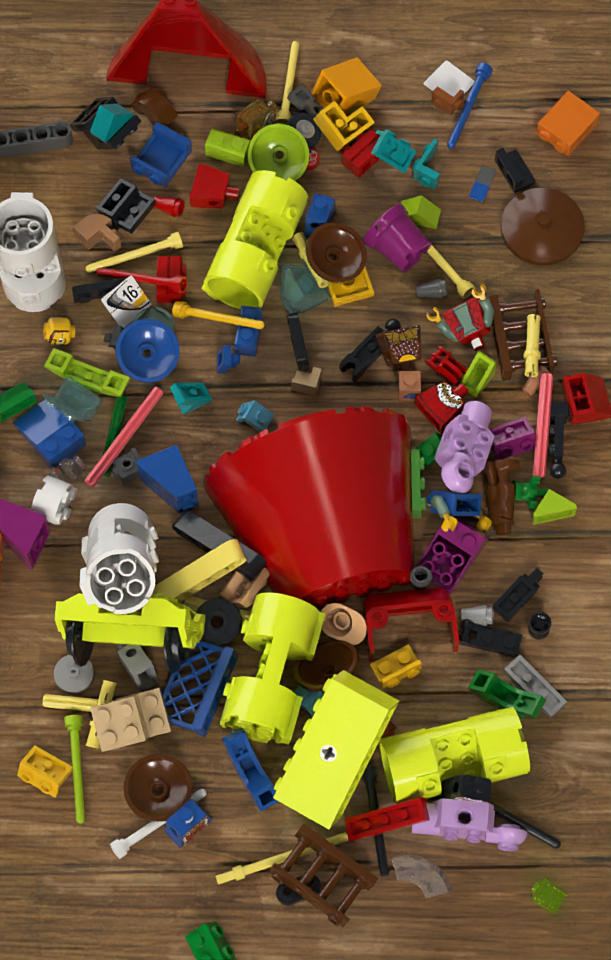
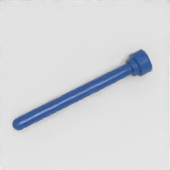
[447,63,493,149]

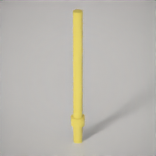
[215,832,349,885]

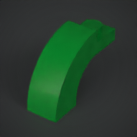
[468,669,546,719]

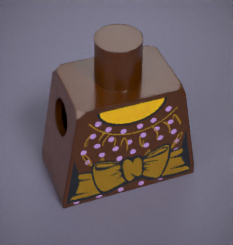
[375,325,422,371]

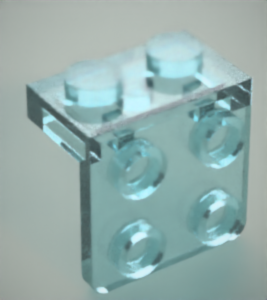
[42,376,103,422]

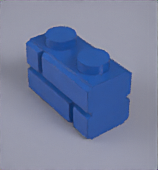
[234,306,263,357]

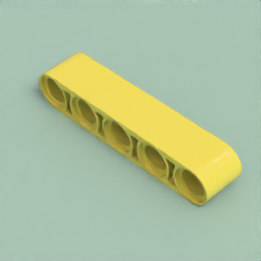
[150,539,247,603]

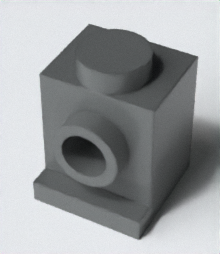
[111,448,141,485]

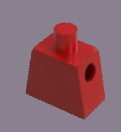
[190,163,240,209]

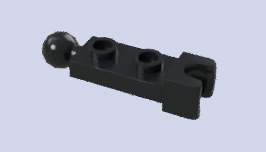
[339,318,401,382]
[549,401,568,479]

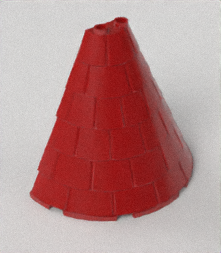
[106,0,267,98]

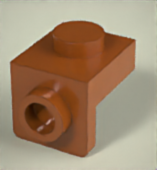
[432,86,465,115]

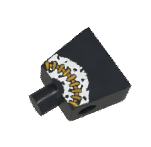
[441,774,491,803]

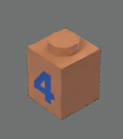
[398,371,421,401]

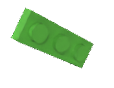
[411,449,426,518]

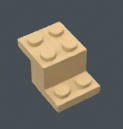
[90,687,172,752]

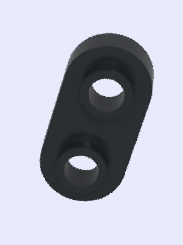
[276,875,321,906]

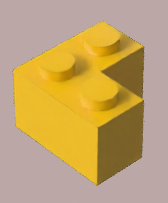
[313,101,375,152]

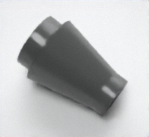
[416,278,448,299]
[410,566,432,590]

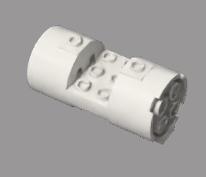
[0,192,66,312]
[80,503,159,614]

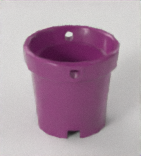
[363,203,432,272]

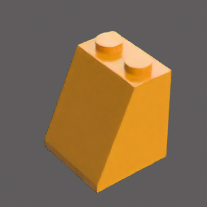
[311,57,382,117]

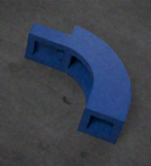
[222,728,279,812]

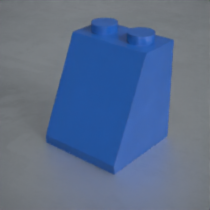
[136,445,199,513]

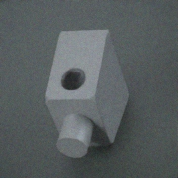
[117,644,159,692]

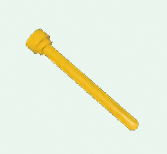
[172,301,265,329]

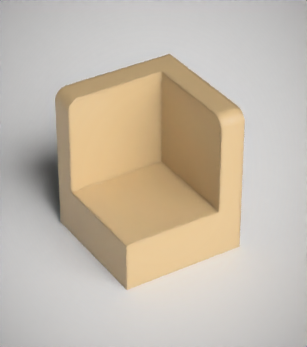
[291,367,322,396]

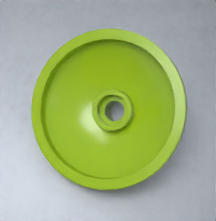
[248,124,309,181]

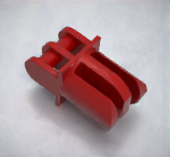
[425,346,468,386]

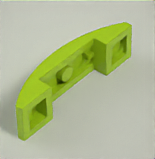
[44,348,130,397]

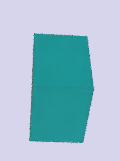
[90,103,133,143]

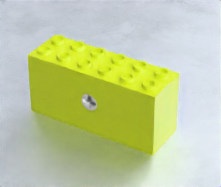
[273,670,399,829]

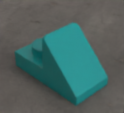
[170,383,213,414]

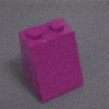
[0,499,51,570]

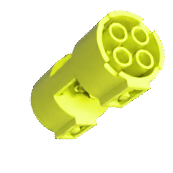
[201,170,308,309]
[220,593,326,745]
[378,707,530,804]

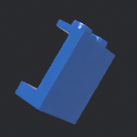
[130,122,192,188]

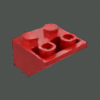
[561,373,611,425]

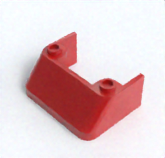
[363,588,459,661]

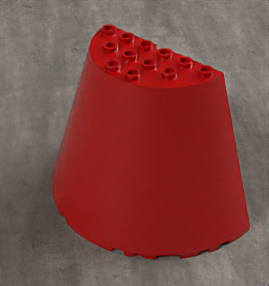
[203,406,414,610]

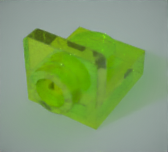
[531,877,567,915]

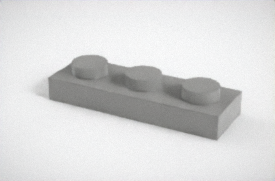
[503,655,567,719]

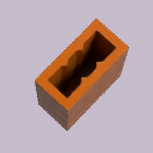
[536,91,600,156]

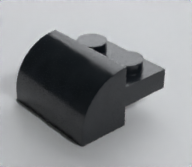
[96,178,156,234]

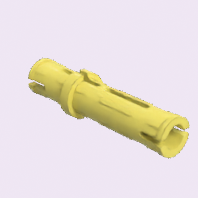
[292,232,330,288]
[524,314,541,377]
[86,680,117,749]

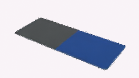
[469,166,496,202]

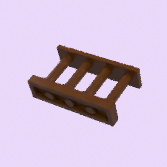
[489,289,557,381]
[268,823,379,927]

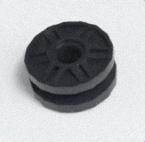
[196,598,242,645]

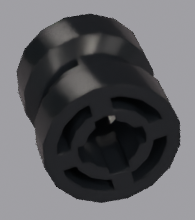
[528,612,552,640]

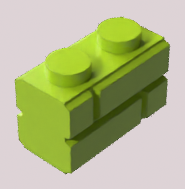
[205,128,251,168]

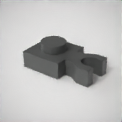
[287,85,324,117]

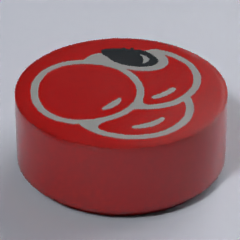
[306,148,319,170]

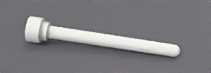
[110,789,207,859]

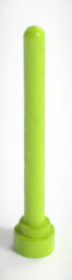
[64,715,85,824]

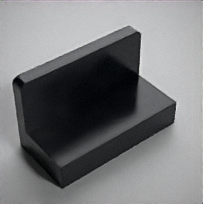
[495,148,535,193]

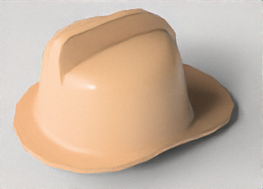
[321,603,367,645]

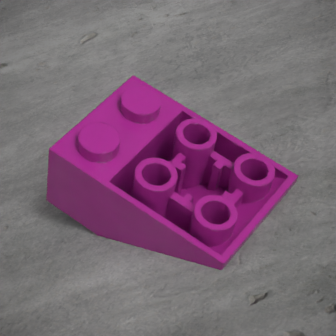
[416,515,490,594]

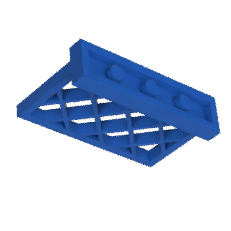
[163,641,238,737]

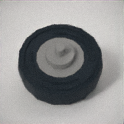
[286,113,322,148]

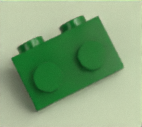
[185,921,236,960]

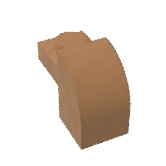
[73,214,121,252]

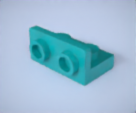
[371,129,416,173]

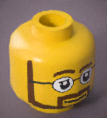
[43,317,75,345]

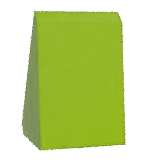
[400,195,441,229]
[461,351,497,398]
[532,489,577,525]

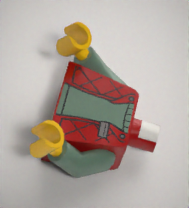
[427,284,494,351]

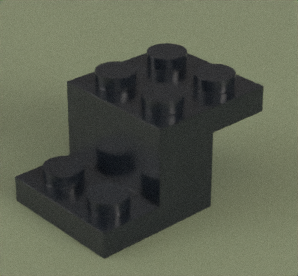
[70,97,141,149]

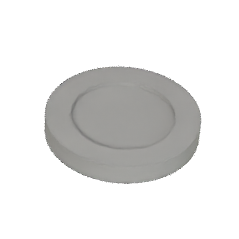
[54,655,94,694]

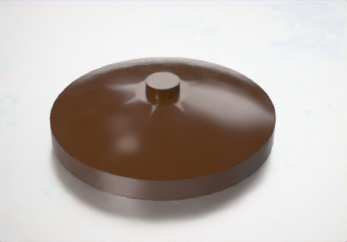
[501,188,585,266]

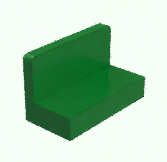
[0,382,37,423]

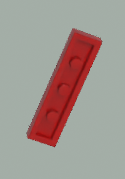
[345,797,430,842]

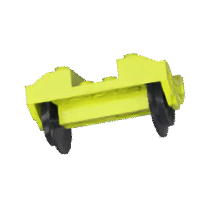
[55,594,205,673]

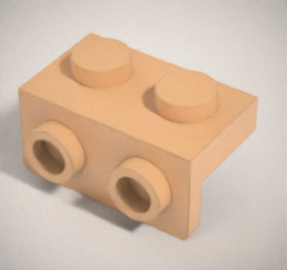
[220,568,269,608]

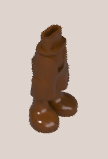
[483,459,520,536]

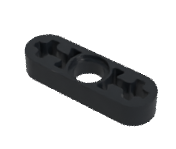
[287,313,309,371]

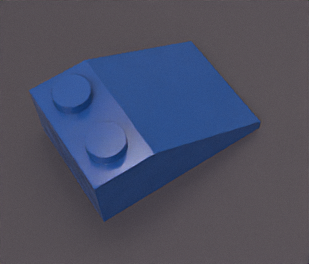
[13,398,86,470]

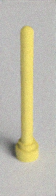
[275,41,299,124]
[85,232,183,273]
[427,245,474,299]

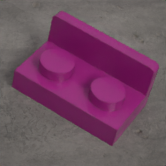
[489,417,536,460]

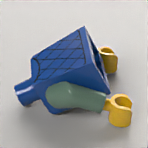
[427,490,492,532]

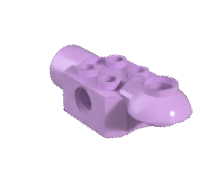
[434,401,495,494]
[412,799,528,851]

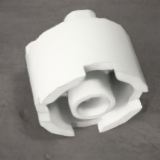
[31,475,78,525]

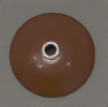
[306,222,367,283]
[294,640,359,692]
[124,754,192,822]

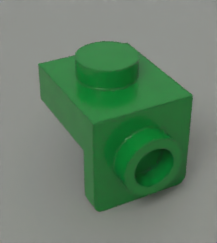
[416,433,443,466]

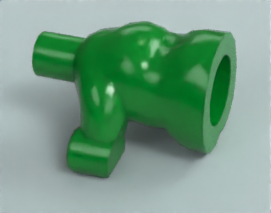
[511,475,547,509]

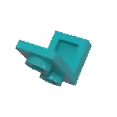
[412,138,440,190]

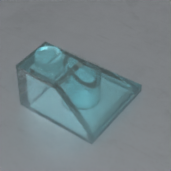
[280,265,331,314]

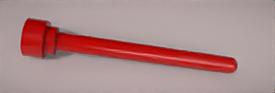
[96,268,188,293]

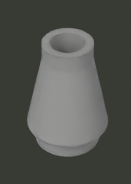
[461,604,494,626]

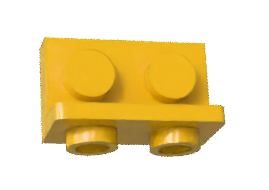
[370,644,422,689]
[17,745,73,797]

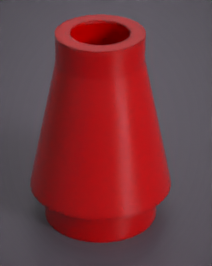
[153,196,185,217]

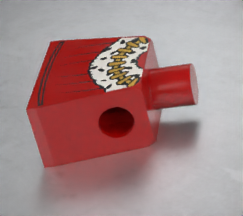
[415,382,469,434]

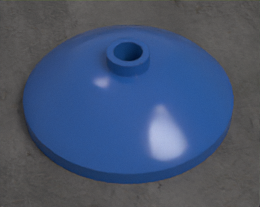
[116,319,180,383]

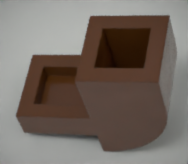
[130,88,178,127]

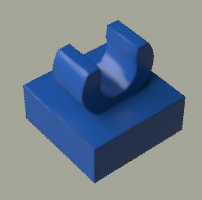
[217,345,240,374]

